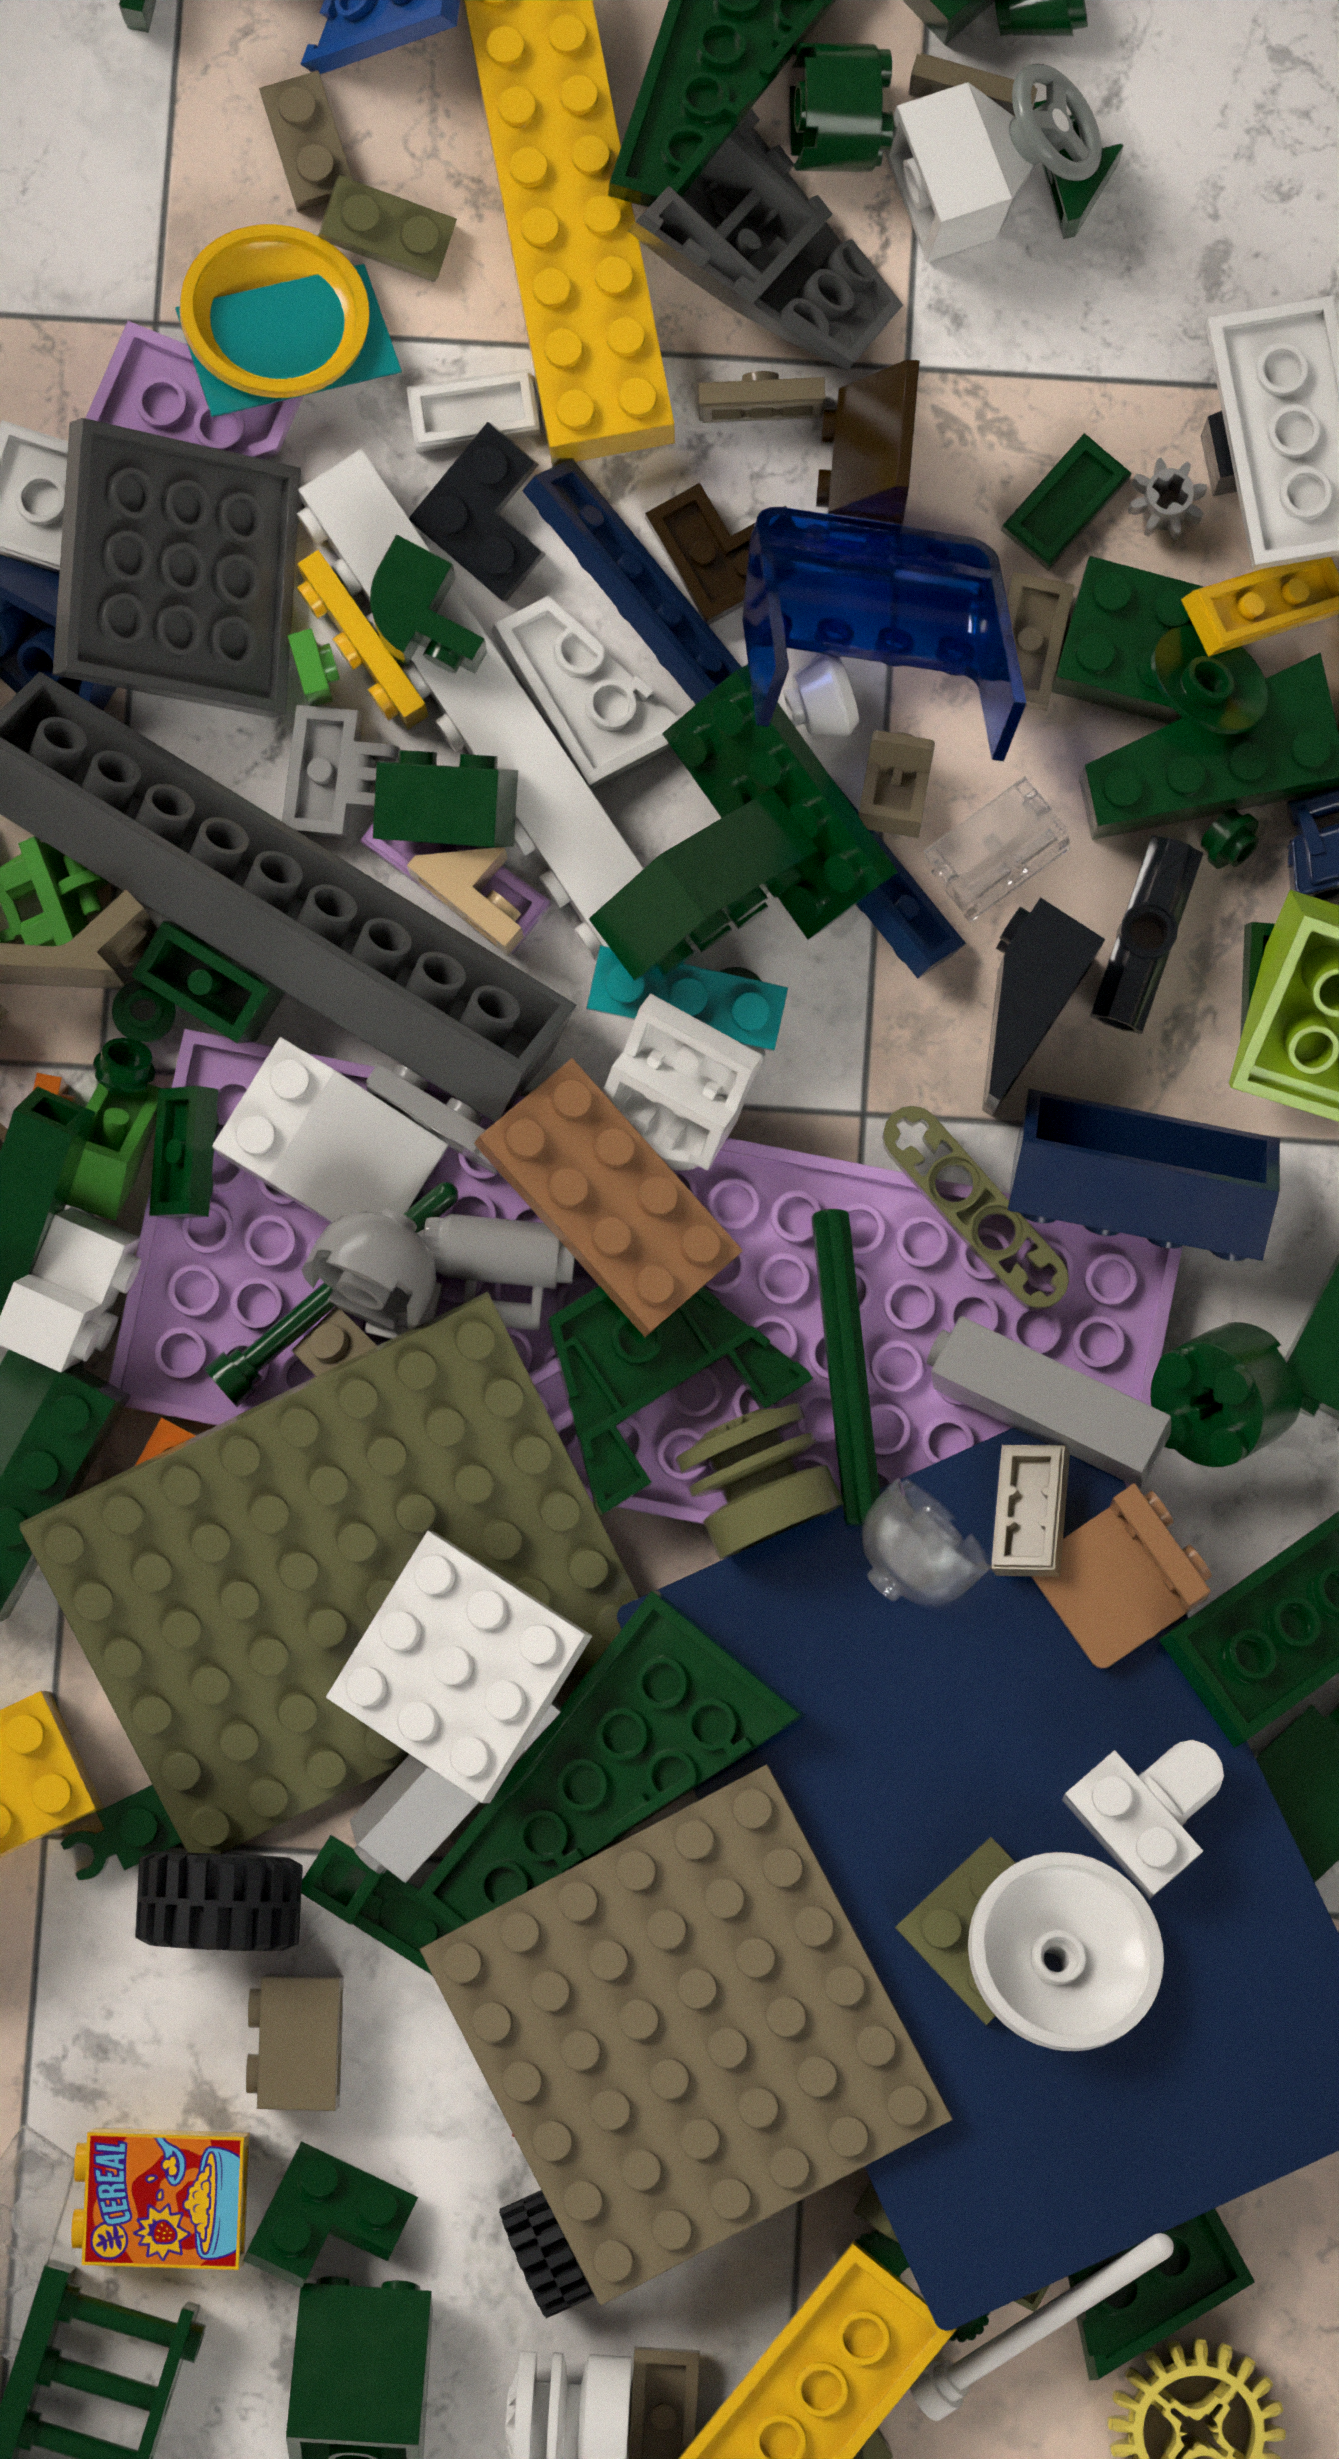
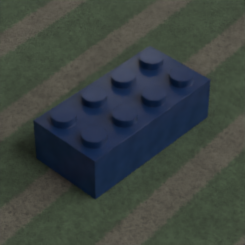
[1008,1089,1280,1261]

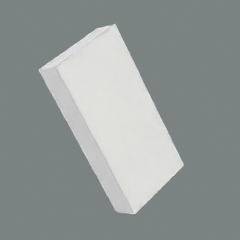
[406,368,540,453]

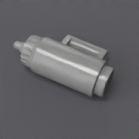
[417,1214,576,1330]

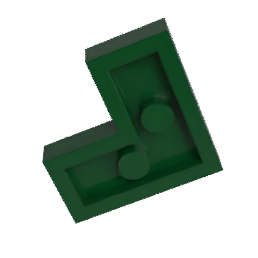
[243,2141,418,2289]

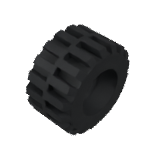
[135,1852,303,1951]

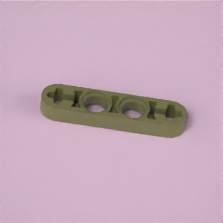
[882,1106,1069,1311]

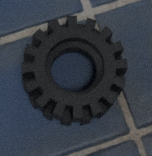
[499,2190,595,2319]

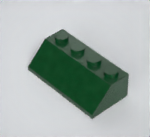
[0,1349,131,1622]

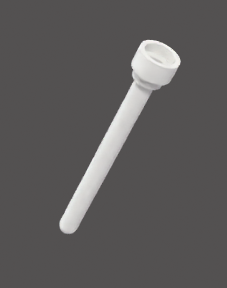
[910,2233,1174,2421]

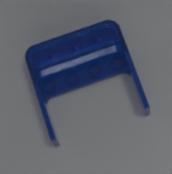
[742,507,1027,762]

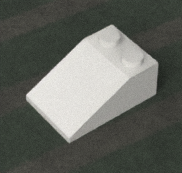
[212,1037,449,1223]

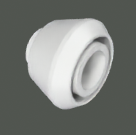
[783,652,859,736]

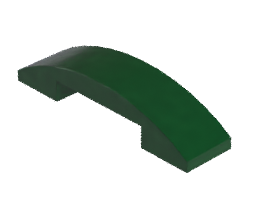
[301,1835,454,1976]

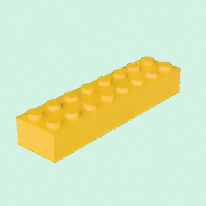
[463,0,675,466]

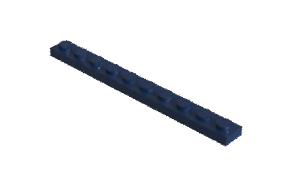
[522,458,966,979]

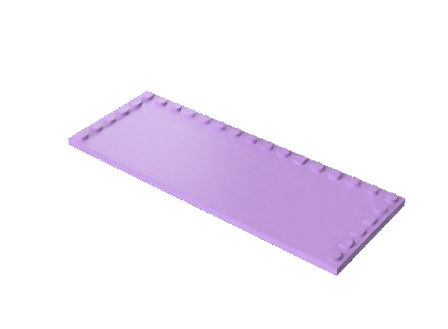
[109,1029,1183,1525]

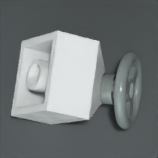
[884,64,1102,262]

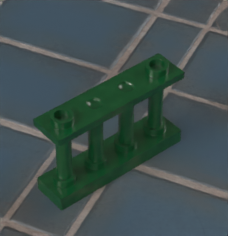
[0,2259,206,2459]

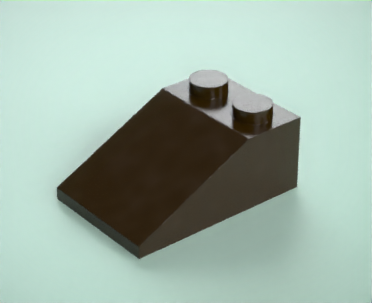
[816,359,920,533]

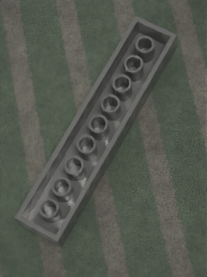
[0,672,577,1122]

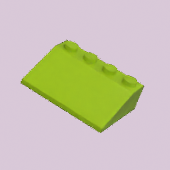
[1229,890,1339,1122]

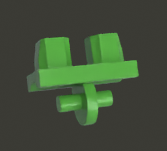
[0,836,110,947]

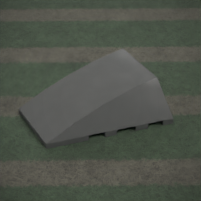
[628,109,903,370]

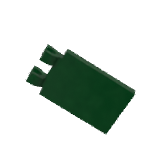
[1255,1703,1339,1883]

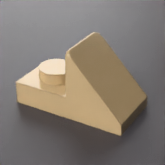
[407,847,524,956]

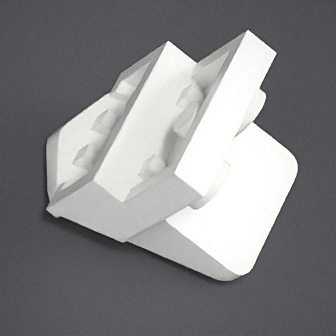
[603,993,766,1171]

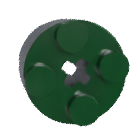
[789,42,894,172]
[1150,1322,1302,1468]

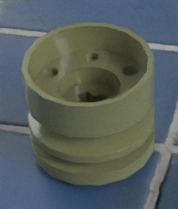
[675,1402,844,1560]

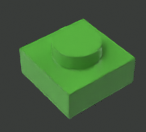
[287,628,340,706]

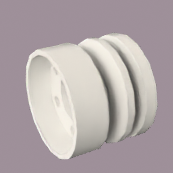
[504,2350,632,2459]

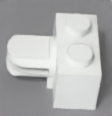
[1062,1740,1224,1900]

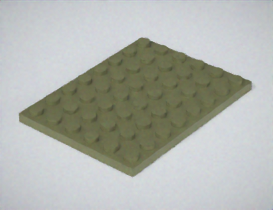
[20,1292,639,1854]

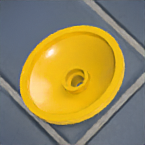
[179,224,369,398]

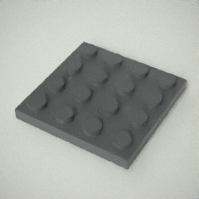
[53,418,301,718]

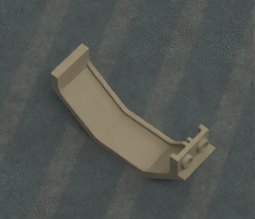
[0,890,157,989]

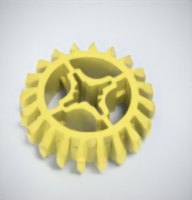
[1107,2337,1286,2459]

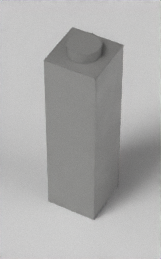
[927,1315,1171,1489]
[349,1698,561,1883]

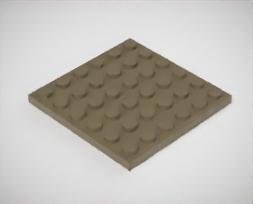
[420,1764,954,2306]

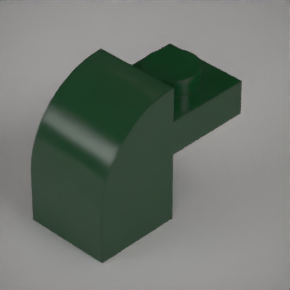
[370,534,487,674]

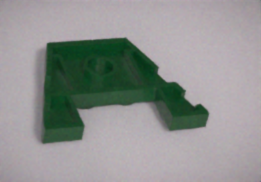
[547,1286,813,1516]

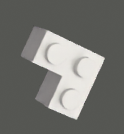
[0,1207,141,1372]

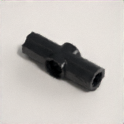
[1090,835,1204,1034]

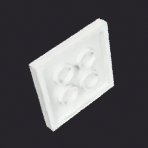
[326,1531,592,1804]

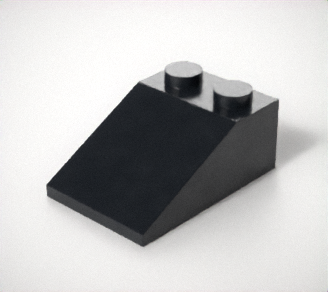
[982,897,1106,1117]

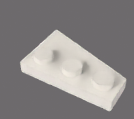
[491,596,683,790]

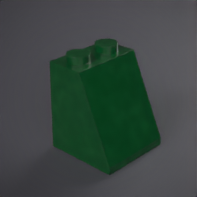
[286,2276,433,2459]

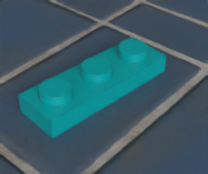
[586,945,789,1051]

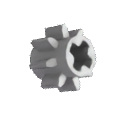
[1128,458,1207,540]

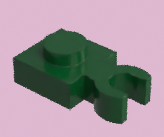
[61,1785,182,1880]

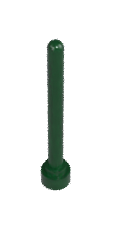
[204,1182,458,1407]

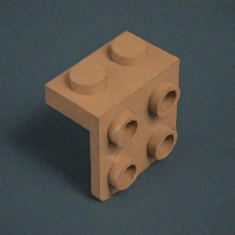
[1031,1483,1212,1669]

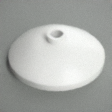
[968,1852,1164,2051]

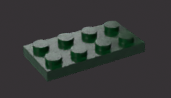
[662,663,898,940]
[1159,1511,1339,1748]

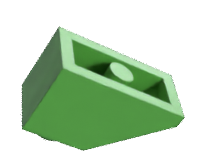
[66,1083,162,1221]

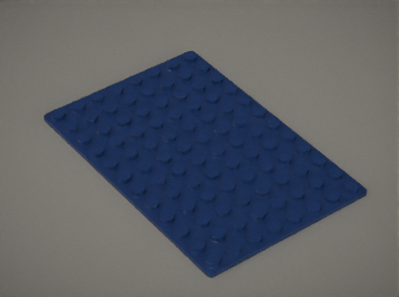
[617,1428,1339,2331]

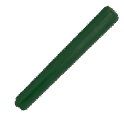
[811,1208,882,1526]

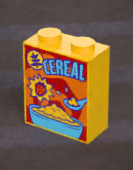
[71,2128,250,2270]

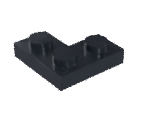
[409,422,546,602]

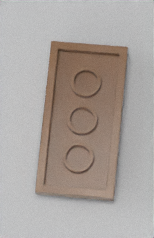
[474,1058,743,1337]

